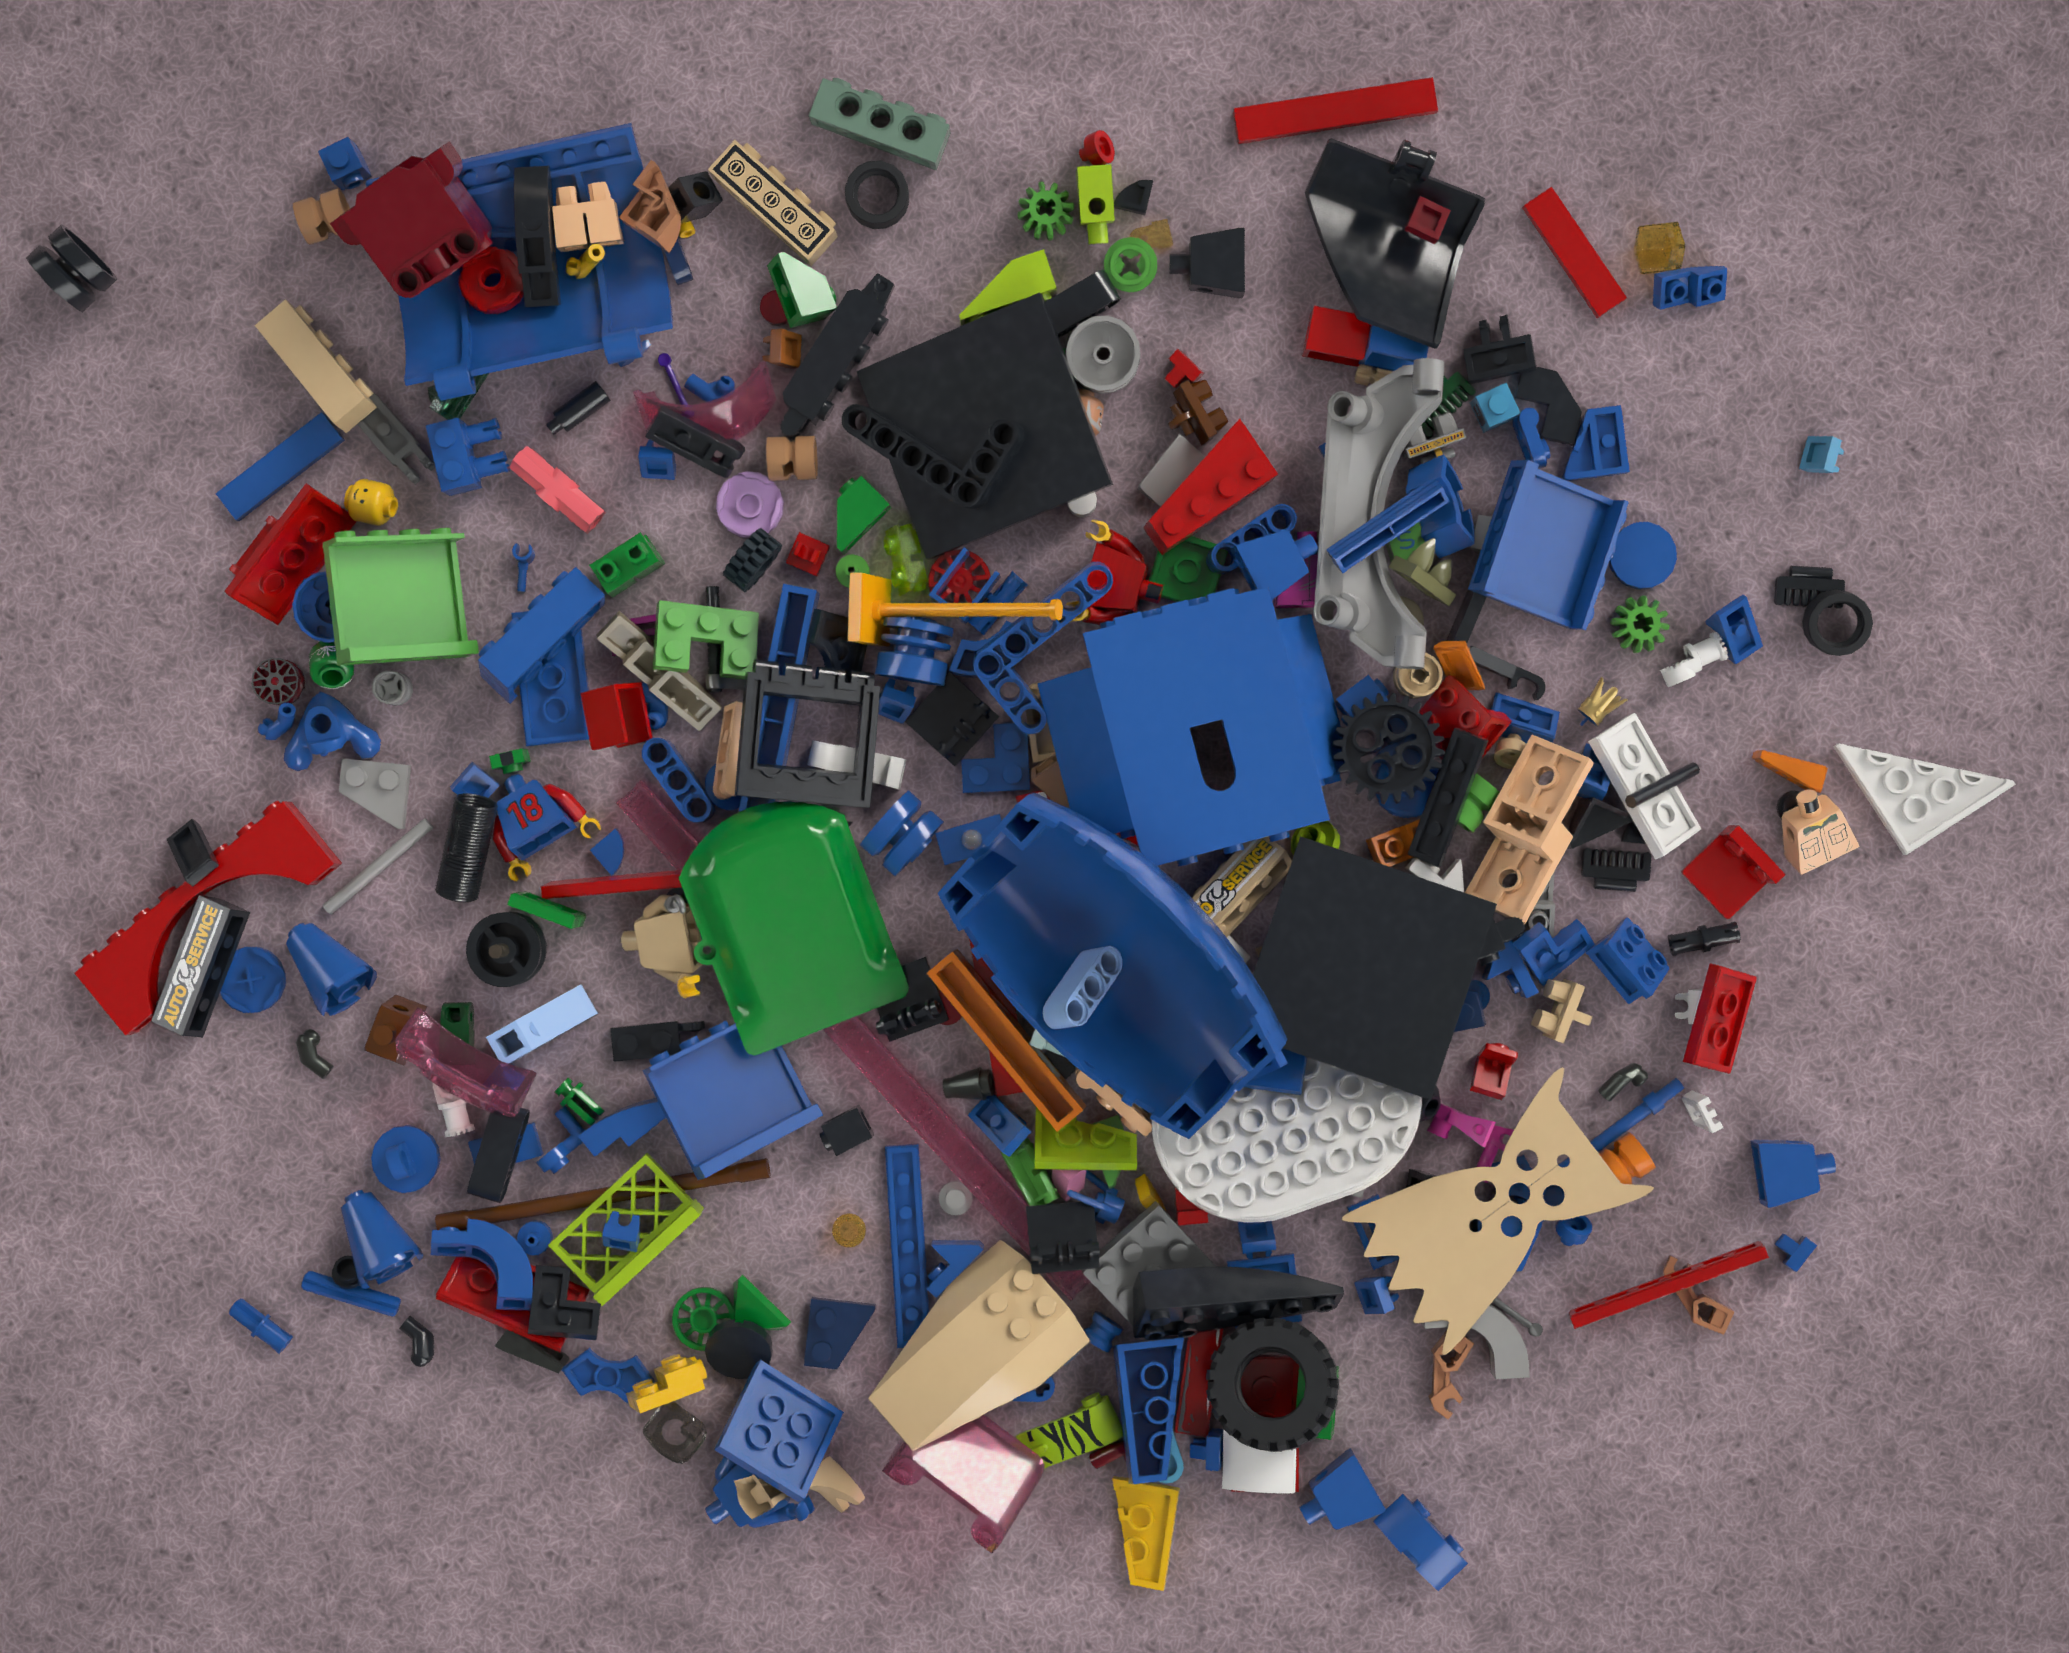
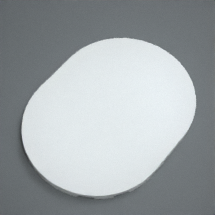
[1152,1058,1422,1223]

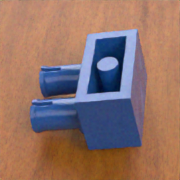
[425,418,510,496]

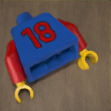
[492,774,601,881]

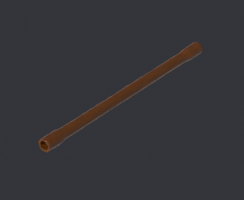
[435,1158,771,1231]

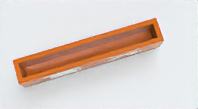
[927,949,1086,1132]

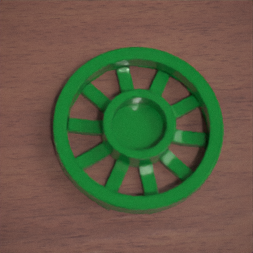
[672,1287,734,1351]

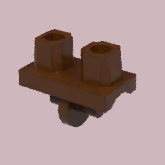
[1168,380,1228,446]

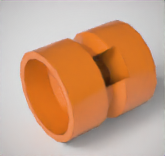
[1599,1132,1656,1184]

